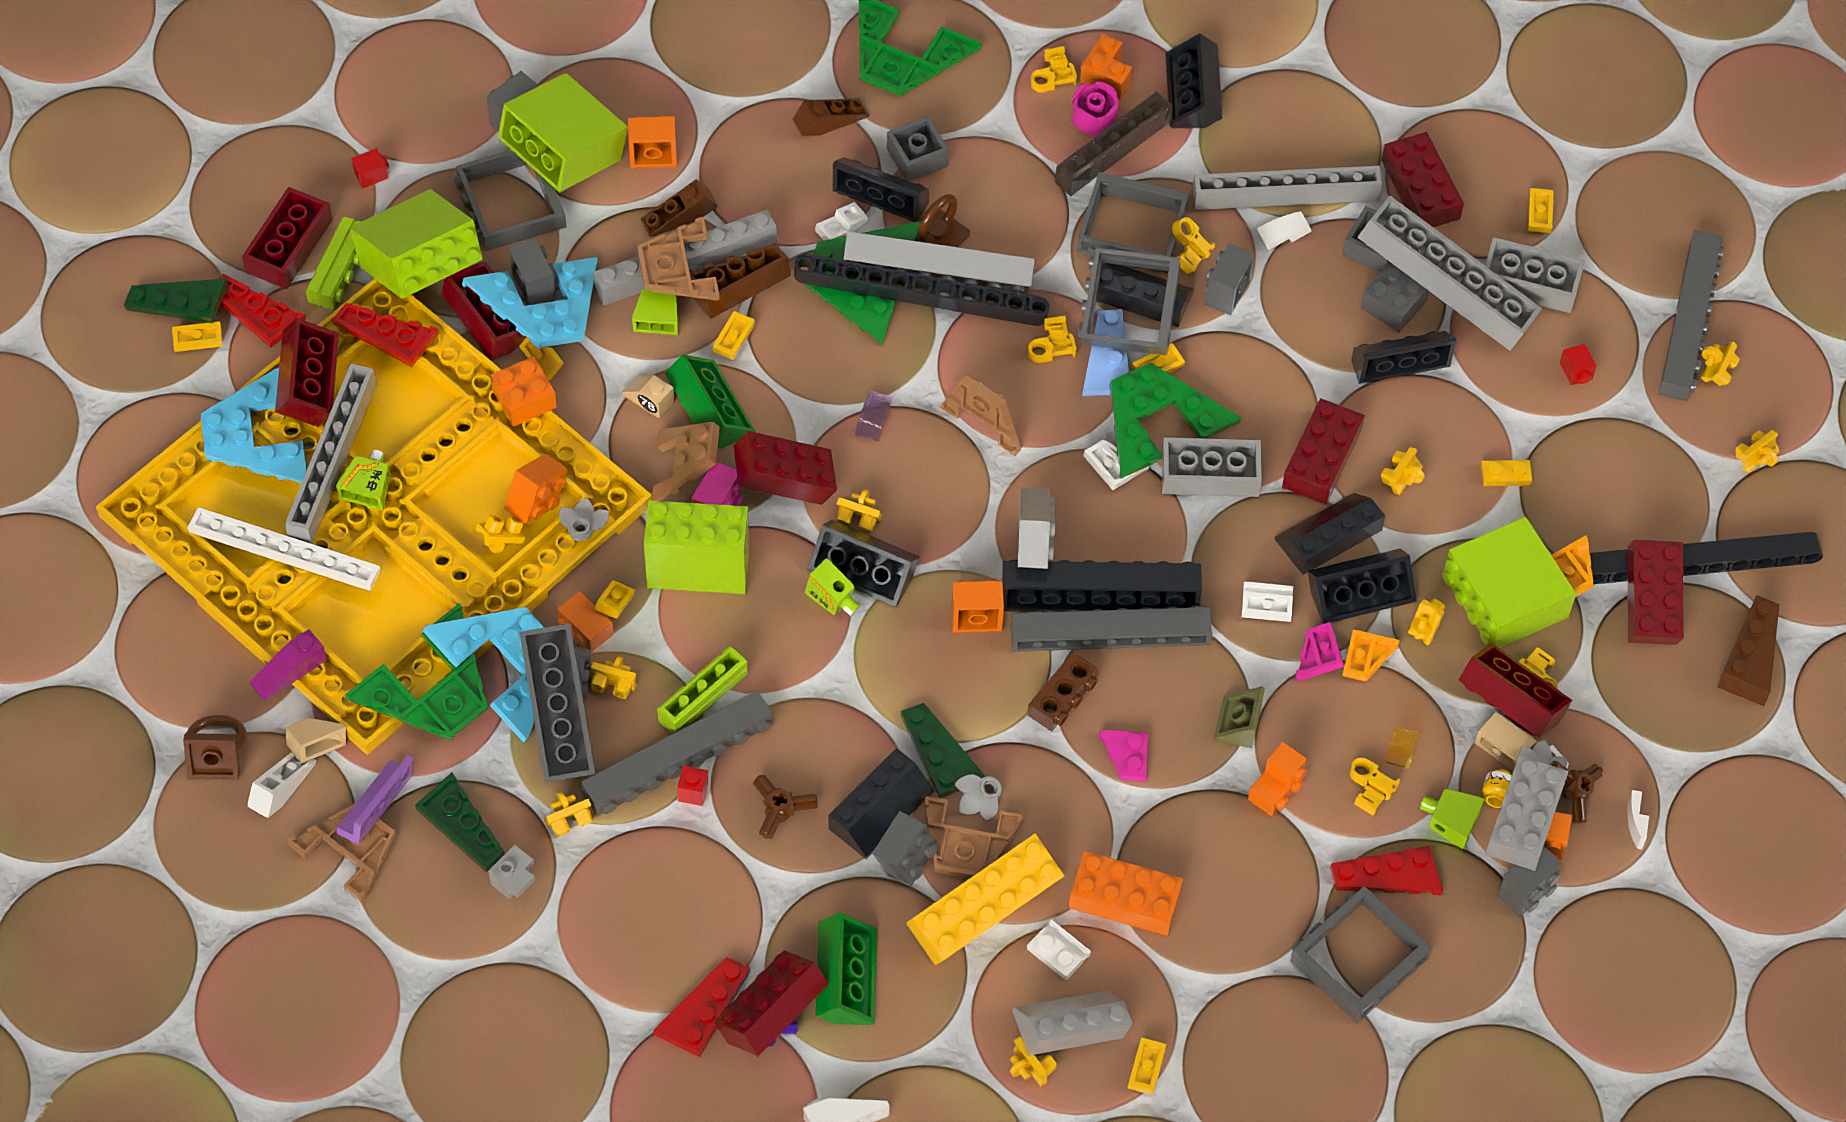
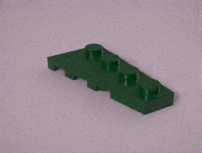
[124,278,229,323]
[901,703,986,799]
[415,773,505,873]

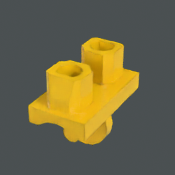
[1701,341,1740,386]
[1735,430,1779,473]
[1381,447,1425,496]
[837,489,883,532]
[476,515,525,553]
[1408,598,1446,646]
[591,656,637,699]
[544,791,592,837]
[1010,1036,1057,1087]

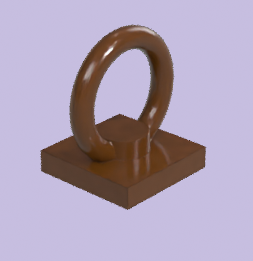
[916,194,970,247]
[183,715,247,779]

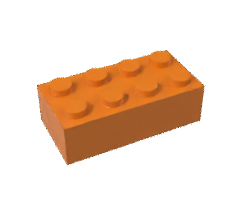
[1069,851,1183,936]

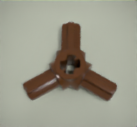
[1550,761,1603,824]
[753,775,818,839]

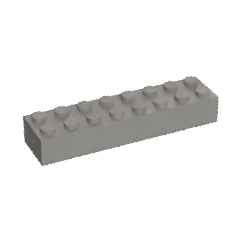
[1357,196,1542,351]

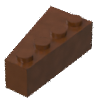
[689,243,791,319]
[1718,595,1780,706]

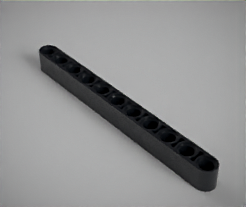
[794,254,1050,326]
[1590,532,1823,585]

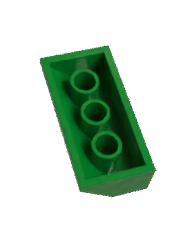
[665,354,756,448]
[815,912,877,1025]

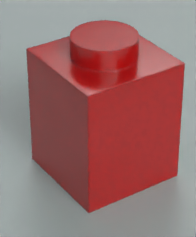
[351,148,390,189]
[1560,344,1597,385]
[677,766,709,806]

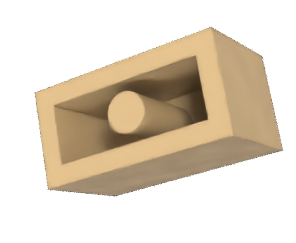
[1475,712,1537,771]

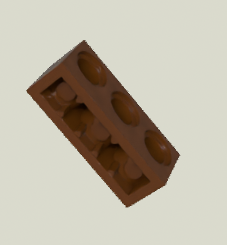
[1028,652,1098,732]

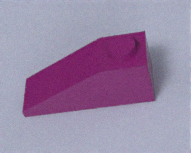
[250,629,327,702]

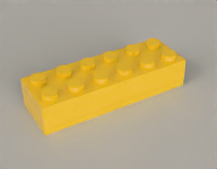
[906,834,1064,965]

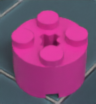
[1072,82,1119,138]

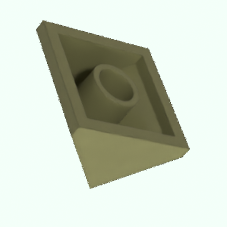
[1214,686,1265,748]

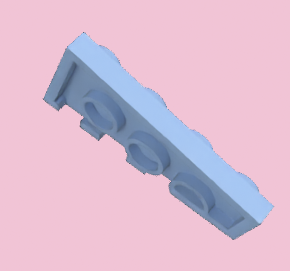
[1082,309,1129,396]

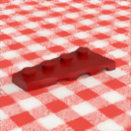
[218,274,306,348]
[332,303,439,368]
[1330,846,1443,895]
[653,957,750,1057]

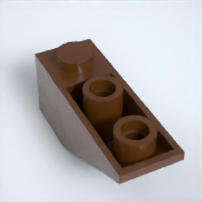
[793,98,869,136]
[641,179,718,238]

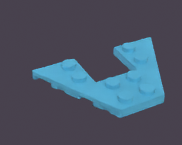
[462,257,597,348]
[201,367,307,483]
[422,607,544,742]

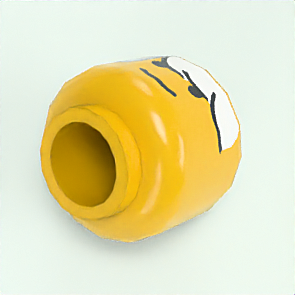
[1481,769,1512,808]

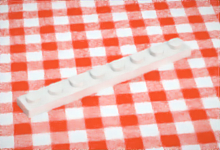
[188,507,381,591]

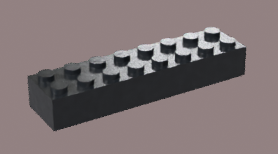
[1001,559,1202,612]

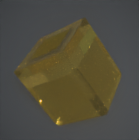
[1386,726,1419,769]

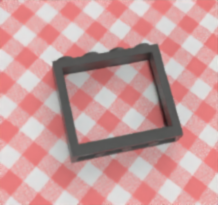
[454,150,566,251]
[1077,172,1189,273]
[1078,247,1181,355]
[1290,886,1432,1024]

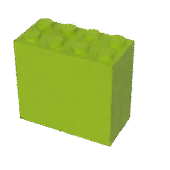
[498,73,628,192]
[350,189,483,299]
[644,500,749,594]
[1442,516,1576,648]

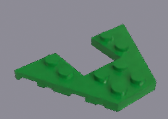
[859,0,982,97]
[805,222,920,346]
[1109,362,1241,479]
[344,603,488,741]

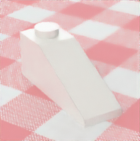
[247,752,317,818]
[803,1098,889,1122]

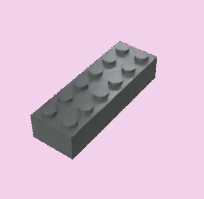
[520,623,597,783]

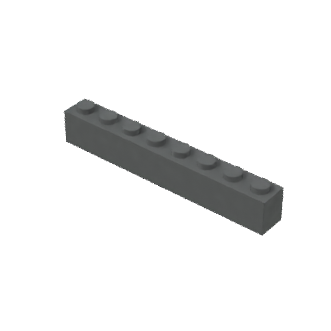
[1659,230,1724,401]
[1011,606,1212,652]
[581,690,773,816]

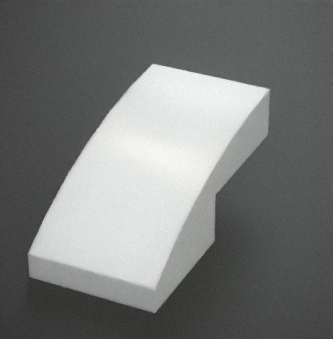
[815,202,868,240]
[1257,211,1312,250]
[1627,790,1649,850]

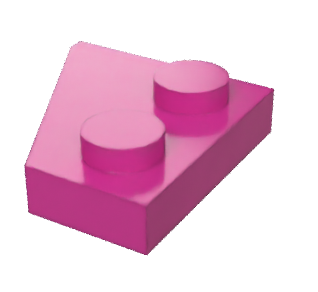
[1296,622,1344,682]
[1099,729,1148,782]

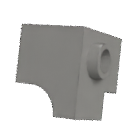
[488,845,535,900]

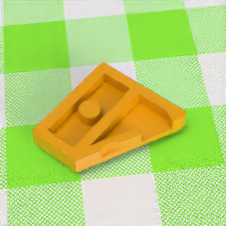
[1551,535,1594,597]
[1342,629,1400,682]

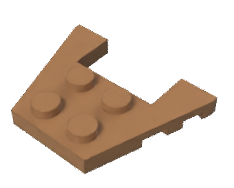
[637,217,719,300]
[940,375,1021,456]
[651,422,720,501]
[925,796,1023,879]
[287,802,396,903]

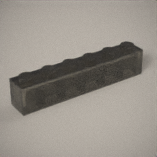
[1055,91,1173,196]

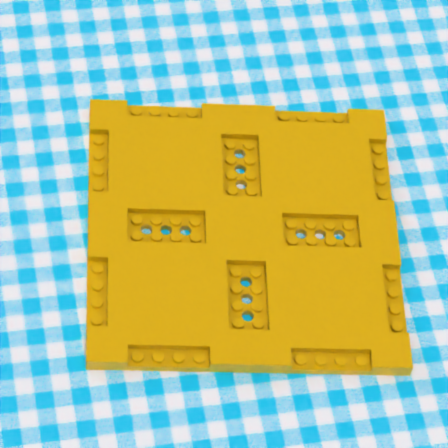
[96,278,652,756]

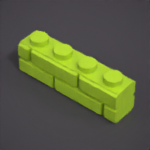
[306,216,362,310]
[657,646,748,734]

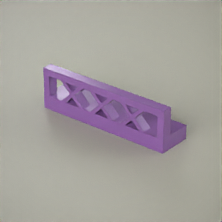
[337,755,414,845]

